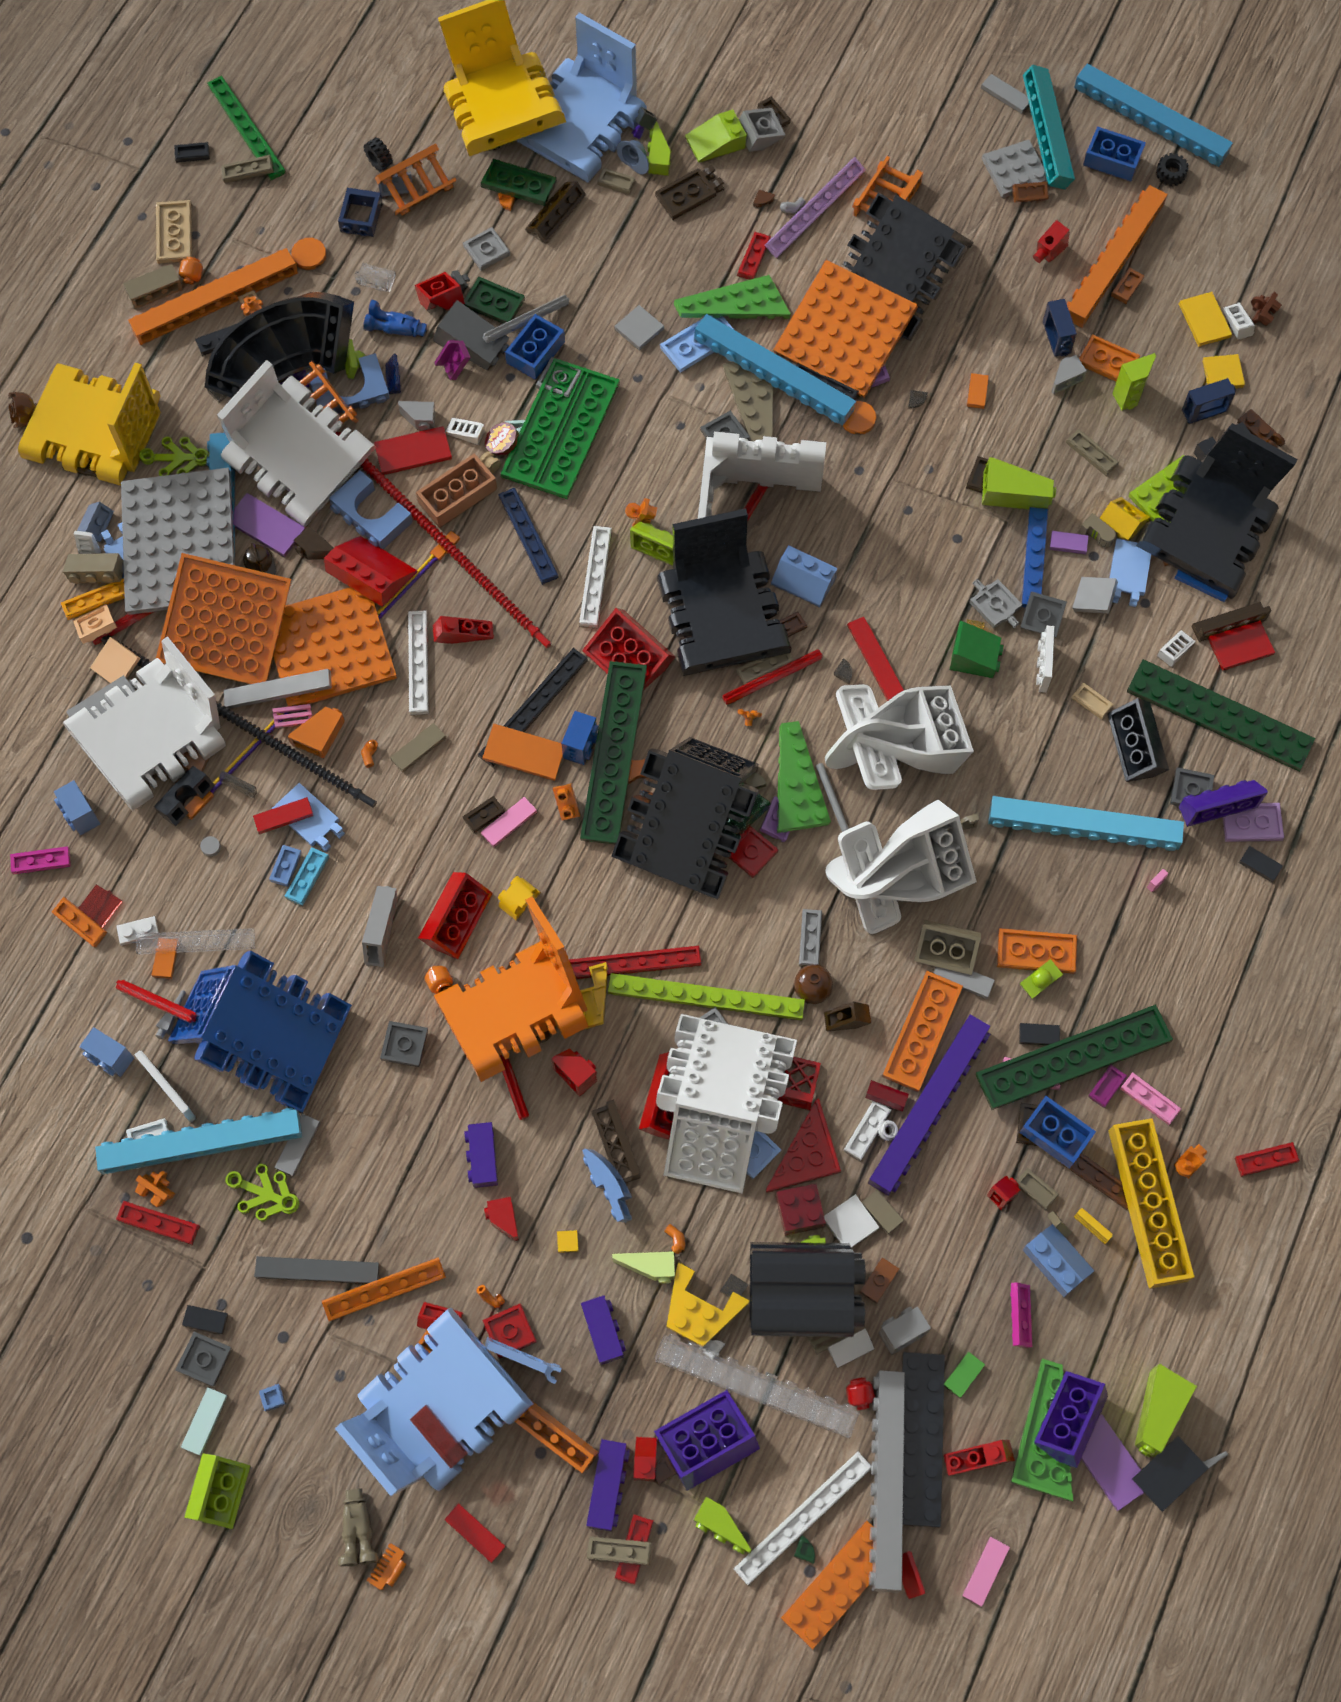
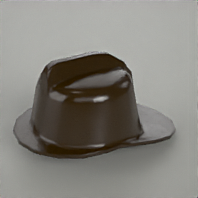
[243,543,276,575]

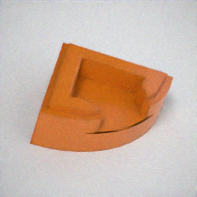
[498,193,515,211]

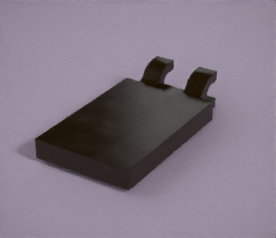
[655,165,724,220]

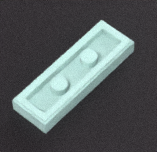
[181,1388,228,1456]

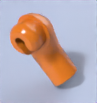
[361,739,378,768]
[476,1285,505,1308]

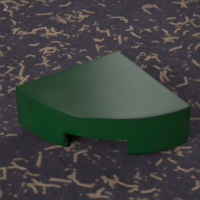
[794,1535,815,1564]

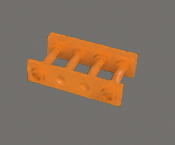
[375,143,457,216]
[853,156,923,217]
[299,361,358,424]

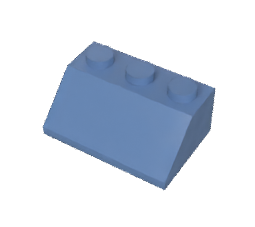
[771,545,838,607]
[1023,1224,1094,1297]

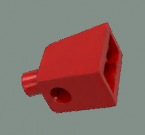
[1033,220,1070,263]

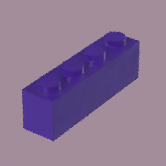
[586,1439,630,1532]

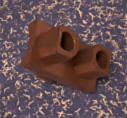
[1251,292,1282,326]

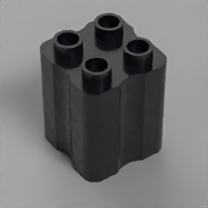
[749,1242,866,1337]

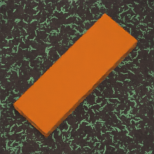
[52,897,108,947]

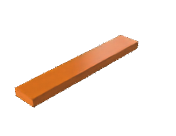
[322,1257,446,1321]

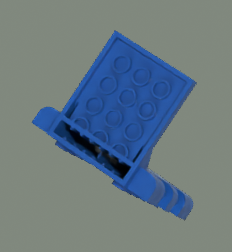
[168,951,352,1113]

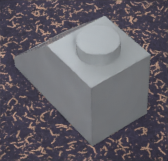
[1052,355,1087,394]
[398,401,436,431]

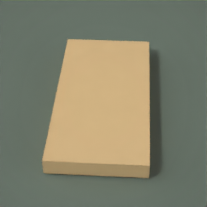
[156,200,192,264]

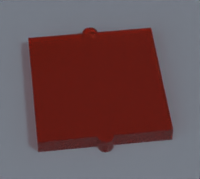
[78,884,122,928]

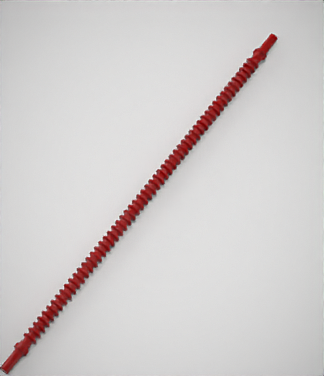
[335,432,552,648]

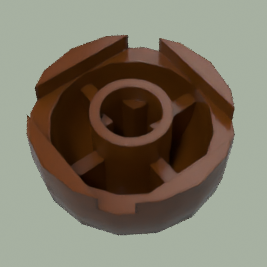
[8,392,37,428]
[794,964,833,1005]

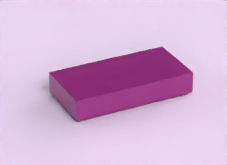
[1088,1065,1127,1108]

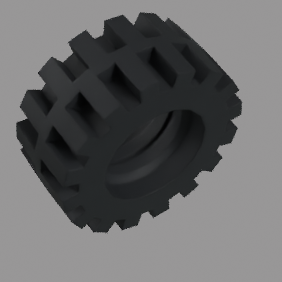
[363,137,393,171]
[1156,153,1189,186]

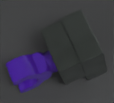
[632,107,657,140]

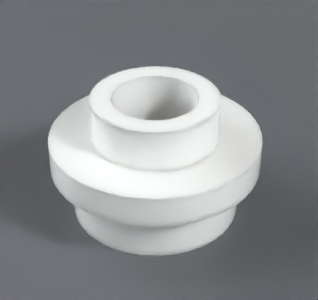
[878,1120,898,1141]

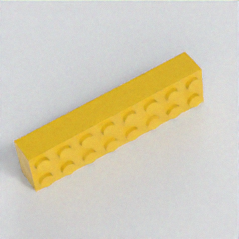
[1108,1118,1194,1289]

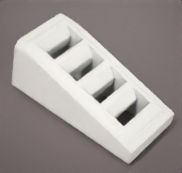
[1223,303,1255,340]
[445,418,485,445]
[74,531,101,554]
[1157,630,1196,667]

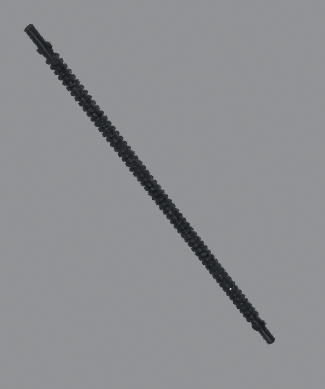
[101,635,377,808]

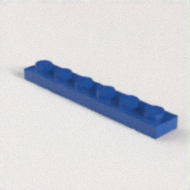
[1021,507,1048,608]

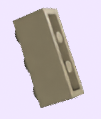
[123,264,183,309]
[63,553,124,583]

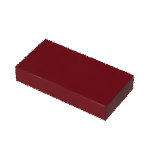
[865,1080,909,1112]

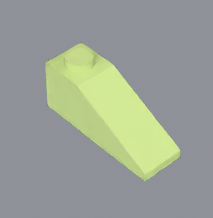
[612,1252,675,1284]

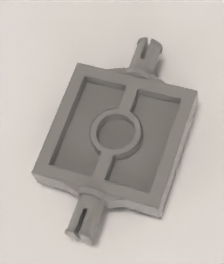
[969,579,1022,628]

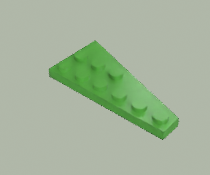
[674,275,791,319]
[777,721,831,833]
[1011,1359,1073,1502]

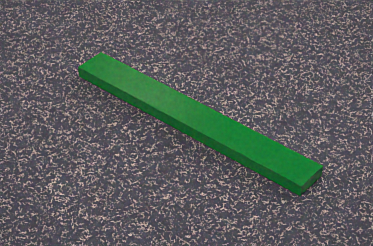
[207,75,286,181]

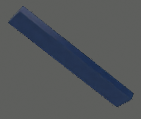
[498,488,559,585]

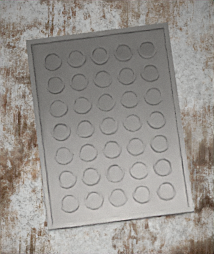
[121,468,235,615]

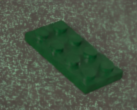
[481,159,557,206]

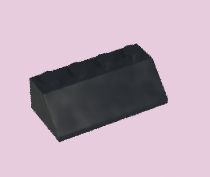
[1107,698,1169,782]

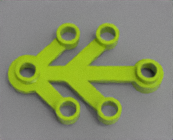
[139,437,209,476]
[225,1164,299,1222]

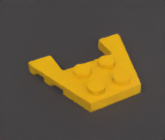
[580,962,608,1031]
[666,1262,749,1347]

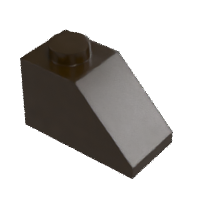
[293,526,334,560]
[824,1001,871,1031]

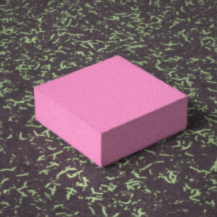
[1147,869,1168,892]

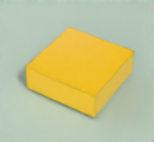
[557,1230,579,1253]

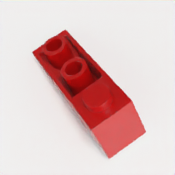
[433,616,494,644]
[943,1440,1015,1476]

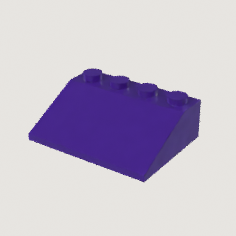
[654,1390,760,1491]

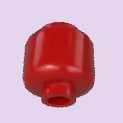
[846,1377,875,1410]

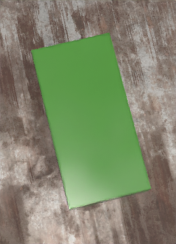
[944,1351,985,1398]

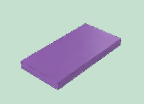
[232,493,306,557]
[1081,1414,1144,1511]

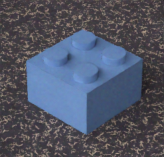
[54,780,100,836]
[79,1027,134,1078]

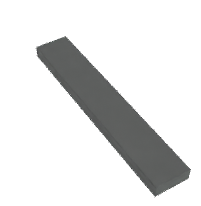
[254,1256,379,1284]

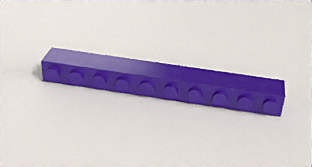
[868,1014,991,1196]

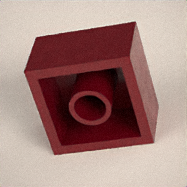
[776,1183,825,1236]

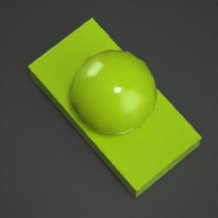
[345,339,366,379]
[1019,959,1063,999]

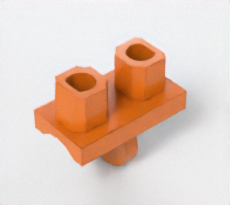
[625,498,657,526]
[553,783,581,821]
[1173,1144,1208,1179]
[135,1171,175,1207]

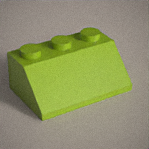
[1112,353,1156,411]
[630,522,673,566]
[184,1454,251,1529]

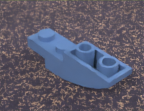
[582,1149,632,1223]

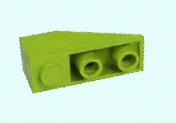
[646,121,671,176]
[694,1497,751,1555]

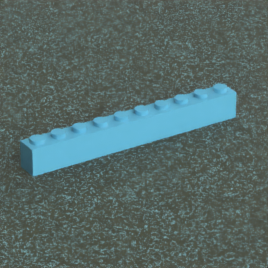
[988,796,1184,851]
[95,1108,302,1175]

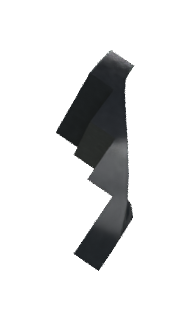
[204,292,354,398]

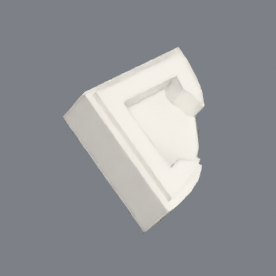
[696,1340,725,1361]

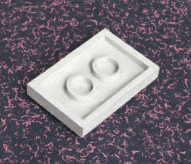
[1036,626,1054,693]

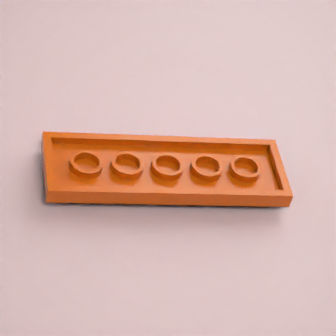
[882,971,963,1092]
[780,1521,873,1650]

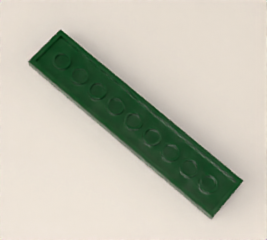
[1127,659,1316,772]
[580,661,647,845]
[975,1004,1173,1110]

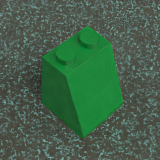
[949,621,1004,678]

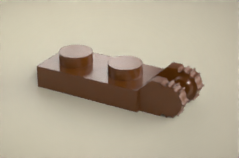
[1237,409,1285,448]

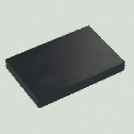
[1132,1436,1209,1512]

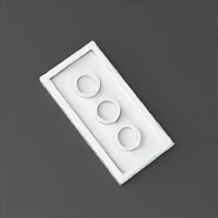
[134,1050,196,1123]

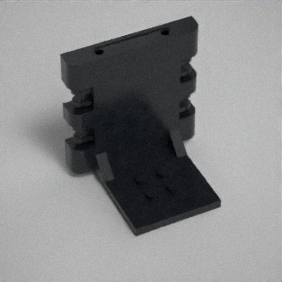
[842,192,974,341]
[1136,423,1298,599]
[657,508,792,676]
[611,737,759,900]

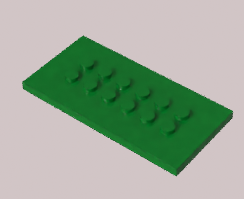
[500,358,620,499]

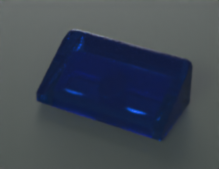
[385,354,401,395]

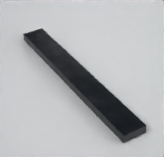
[478,648,588,768]

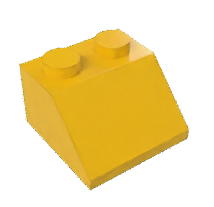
[1100,497,1150,540]

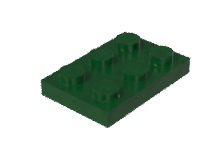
[463,276,525,324]

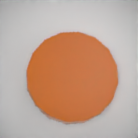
[291,238,326,270]
[843,401,876,435]

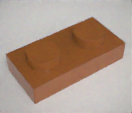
[1111,268,1144,304]

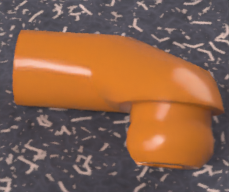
[664,1224,686,1254]

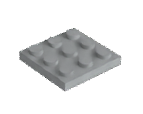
[982,140,1048,198]

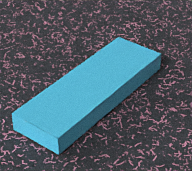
[285,847,329,906]

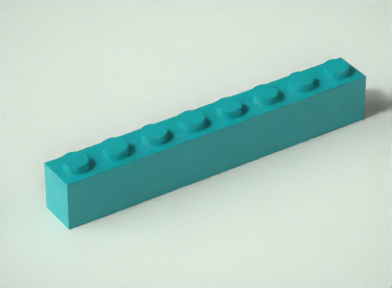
[1023,64,1075,190]

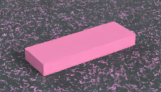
[481,797,537,848]
[1120,1072,1181,1125]
[962,1537,1010,1607]

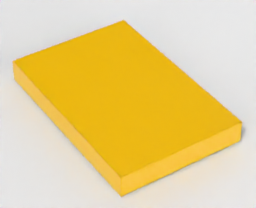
[1179,292,1232,347]

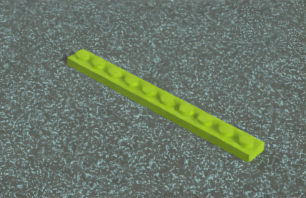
[608,973,805,1020]

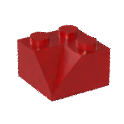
[415,271,465,310]
[551,1048,597,1097]

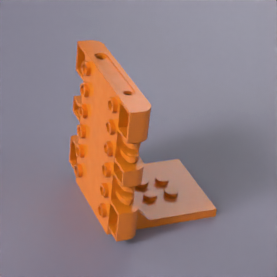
[433,897,589,1082]

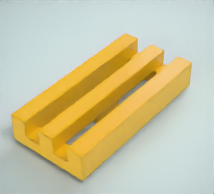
[1074,1208,1113,1244]

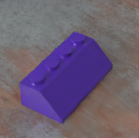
[1179,780,1268,827]
[1034,1371,1108,1468]

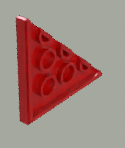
[766,1098,841,1193]

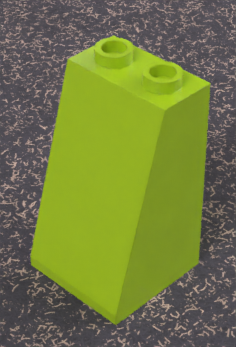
[982,457,1056,509]
[1135,1363,1197,1457]

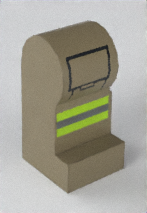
[1079,513,1116,548]

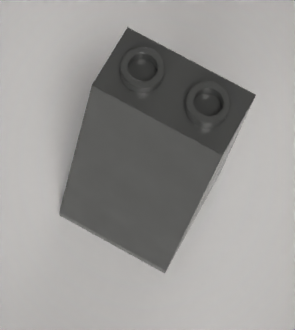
[433,300,509,370]

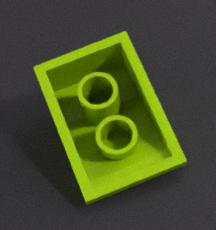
[685,110,747,163]

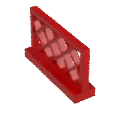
[777,1056,821,1110]

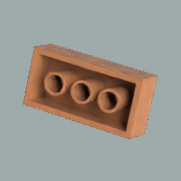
[416,453,497,528]

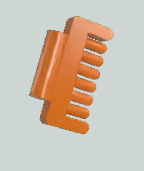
[367,1543,406,1590]

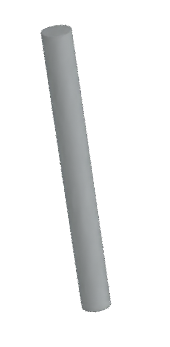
[816,763,849,832]

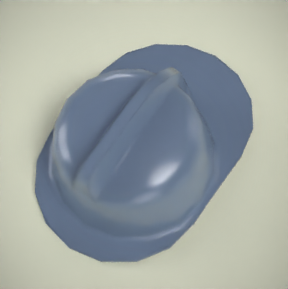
[617,140,649,175]

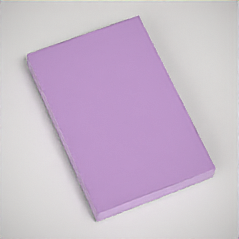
[1223,803,1284,842]

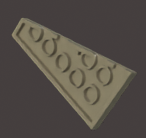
[723,351,773,442]

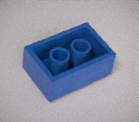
[1083,126,1146,181]
[505,314,565,380]
[1019,1096,1096,1168]

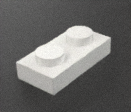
[116,916,160,946]

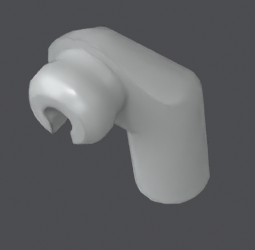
[780,197,806,214]

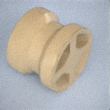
[480,451,501,474]

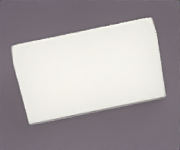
[828,1329,874,1368]

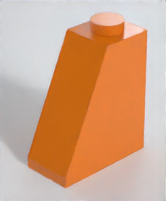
[288,707,345,759]

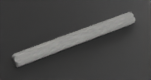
[483,295,569,343]

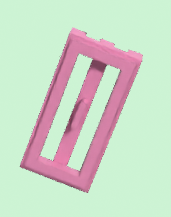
[272,704,312,728]

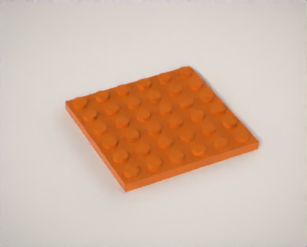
[773,260,918,398]
[156,553,292,684]
[274,587,397,707]

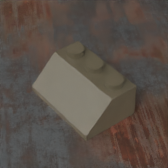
[914,919,981,975]

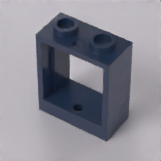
[338,187,383,237]
[1043,298,1077,357]
[1182,378,1236,424]

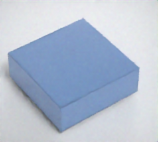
[259,1384,286,1412]

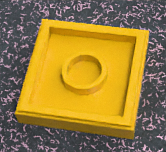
[1202,354,1245,389]

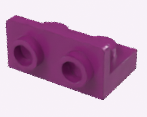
[434,340,471,380]

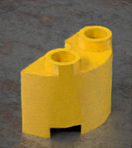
[498,876,541,920]

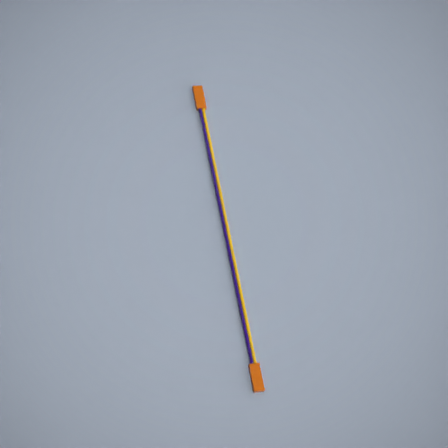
[185,531,460,820]

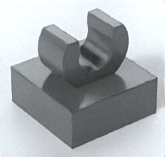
[451,270,470,293]

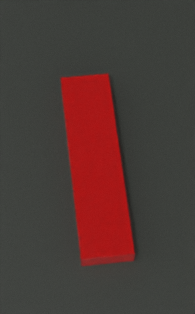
[116,1201,200,1245]

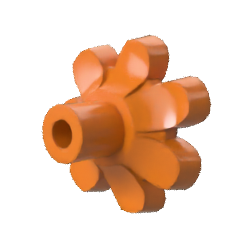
[241,296,263,316]
[738,709,762,726]

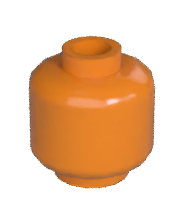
[178,257,203,285]
[425,966,453,994]

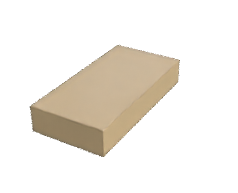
[1072,682,1114,720]

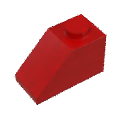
[987,1175,1021,1210]
[484,1197,519,1241]
[634,1437,657,1481]

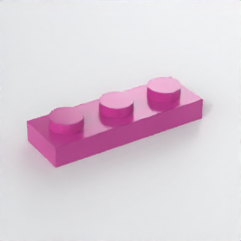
[10,846,71,875]
[1010,1282,1032,1348]

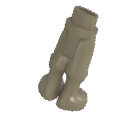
[338,1489,379,1567]

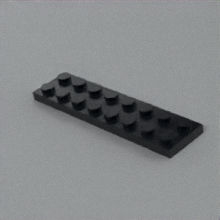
[902,1352,945,1528]

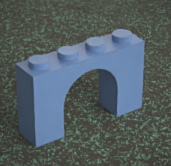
[307,353,389,414]
[329,470,413,549]

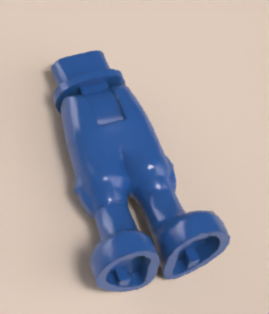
[363,300,427,337]

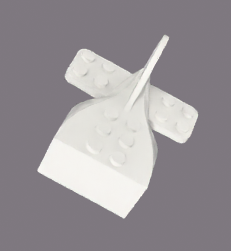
[825,685,974,790]
[825,800,977,934]

